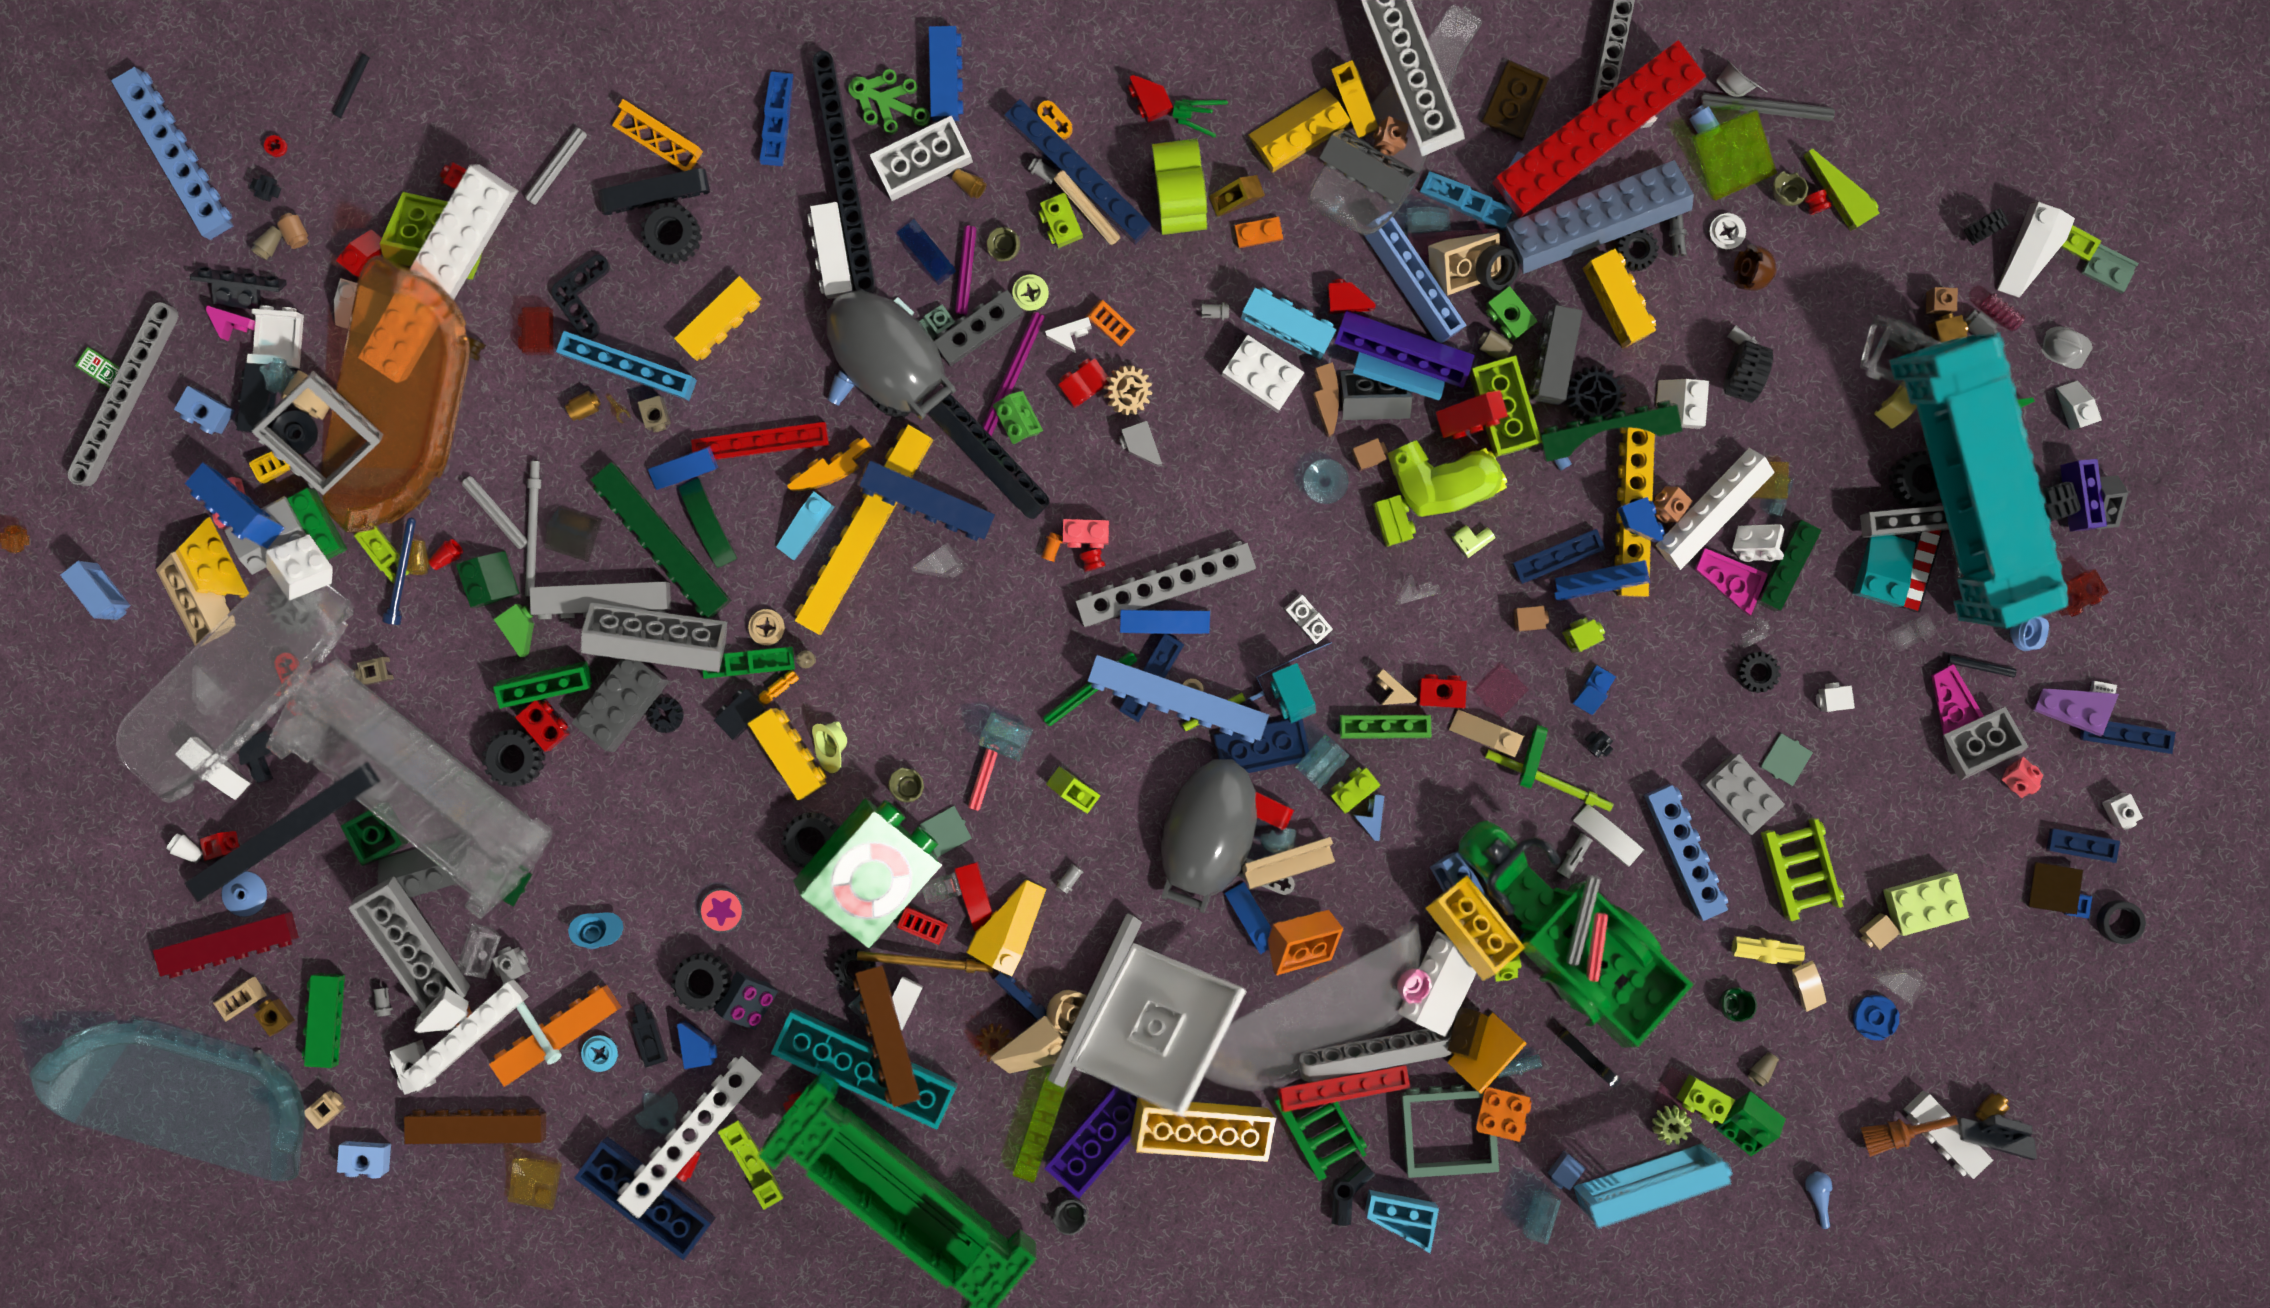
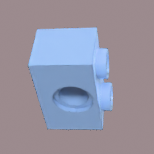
[337,1141,391,1178]

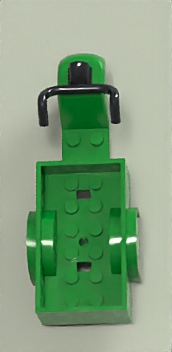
[1458,821,1694,1048]

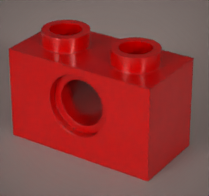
[1417,674,1467,708]

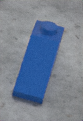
[1225,882,1272,954]

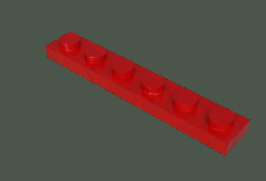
[691,422,829,460]
[1277,1065,1410,1112]

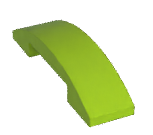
[718,1120,784,1210]

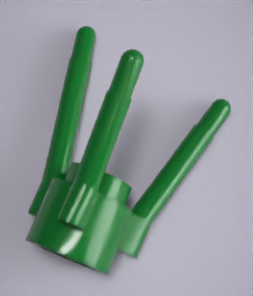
[1173,99,1228,138]

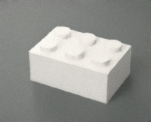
[1222,335,1304,413]

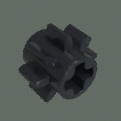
[250,174,281,202]
[1585,730,1614,758]

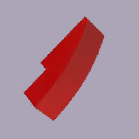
[955,861,993,932]

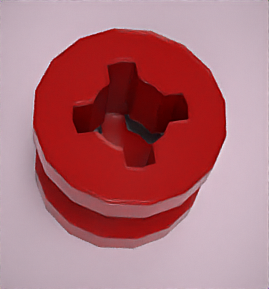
[1804,189,1832,215]
[1079,548,1106,572]

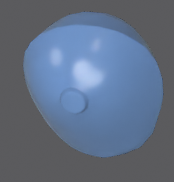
[2010,616,2049,651]

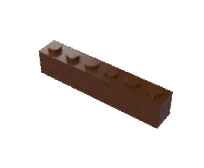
[853,965,921,1108]
[404,1108,546,1144]

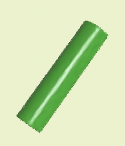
[1339,715,1432,739]

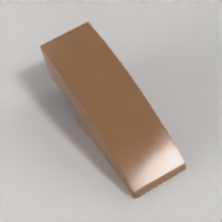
[1313,362,1339,437]

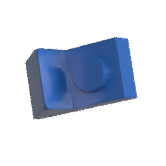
[1573,665,1616,715]

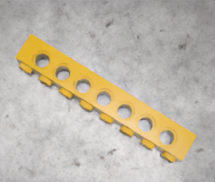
[1614,427,1655,597]

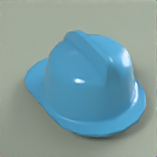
[568,912,623,949]

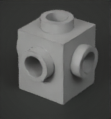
[492,946,530,984]

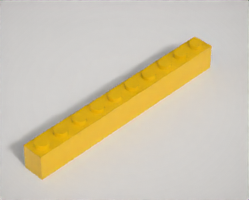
[795,425,933,635]

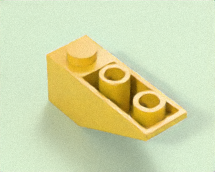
[1331,60,1378,138]

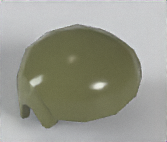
[1772,171,1808,206]
[986,227,1020,262]
[888,768,924,803]

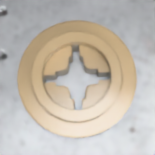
[748,609,785,645]

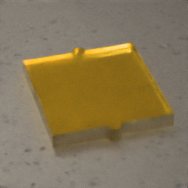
[1750,462,1791,499]

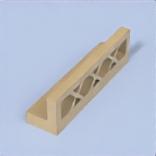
[1242,837,1335,890]

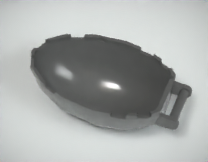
[826,290,956,420]
[1161,759,1257,913]

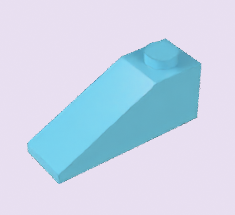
[776,491,835,560]

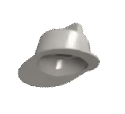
[1716,58,1768,97]
[2042,327,2093,369]

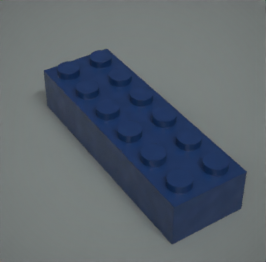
[574,1136,716,1260]

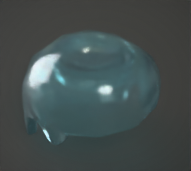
[1260,828,1296,854]

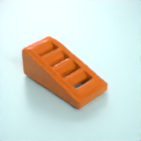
[1085,300,1135,347]

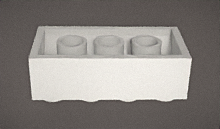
[1398,931,1476,1037]

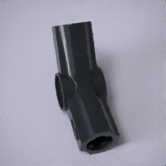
[1331,1159,1375,1226]

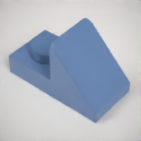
[1353,794,1384,841]

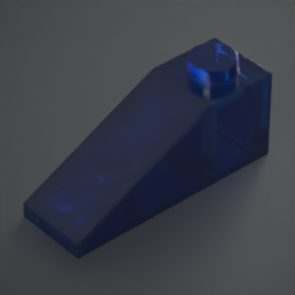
[897,219,956,286]

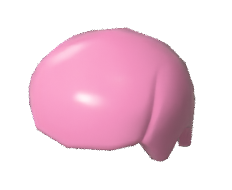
[1397,969,1431,1004]

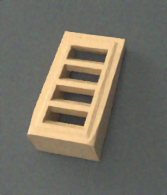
[213,977,267,1022]

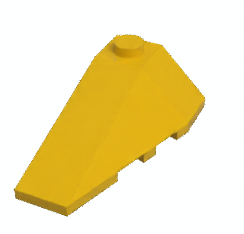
[966,880,1046,976]

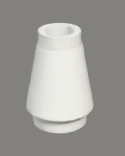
[166,833,203,863]

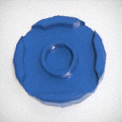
[1853,995,1900,1041]

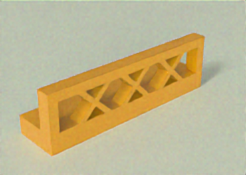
[612,99,703,171]

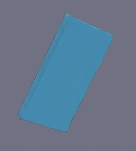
[1353,352,1445,400]

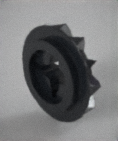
[647,697,684,733]

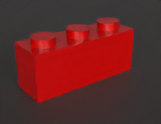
[1436,390,1508,440]

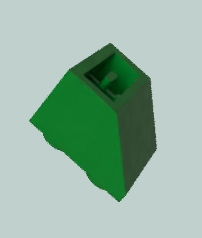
[1715,1091,1786,1156]

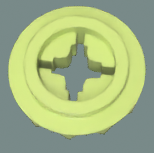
[1013,275,1049,311]

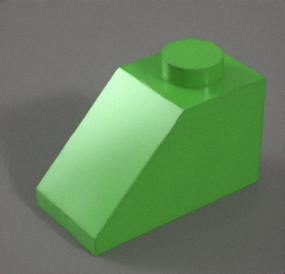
[494,604,534,657]

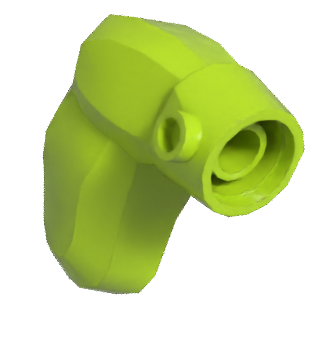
[1387,440,1503,517]

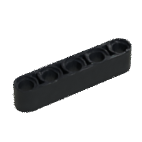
[598,168,710,215]

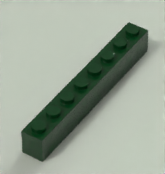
[590,462,732,618]

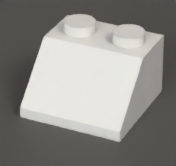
[1656,379,1709,429]

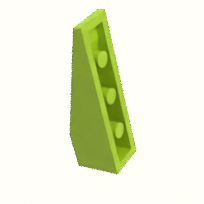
[1803,149,1880,231]

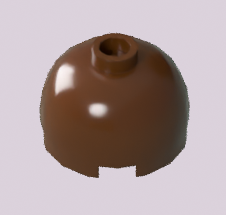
[1733,244,1776,291]

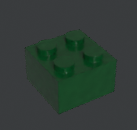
[340,803,410,866]

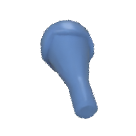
[1805,1171,1833,1229]

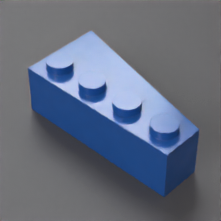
[185,462,285,549]

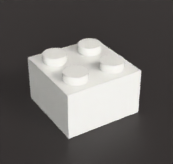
[266,535,332,600]

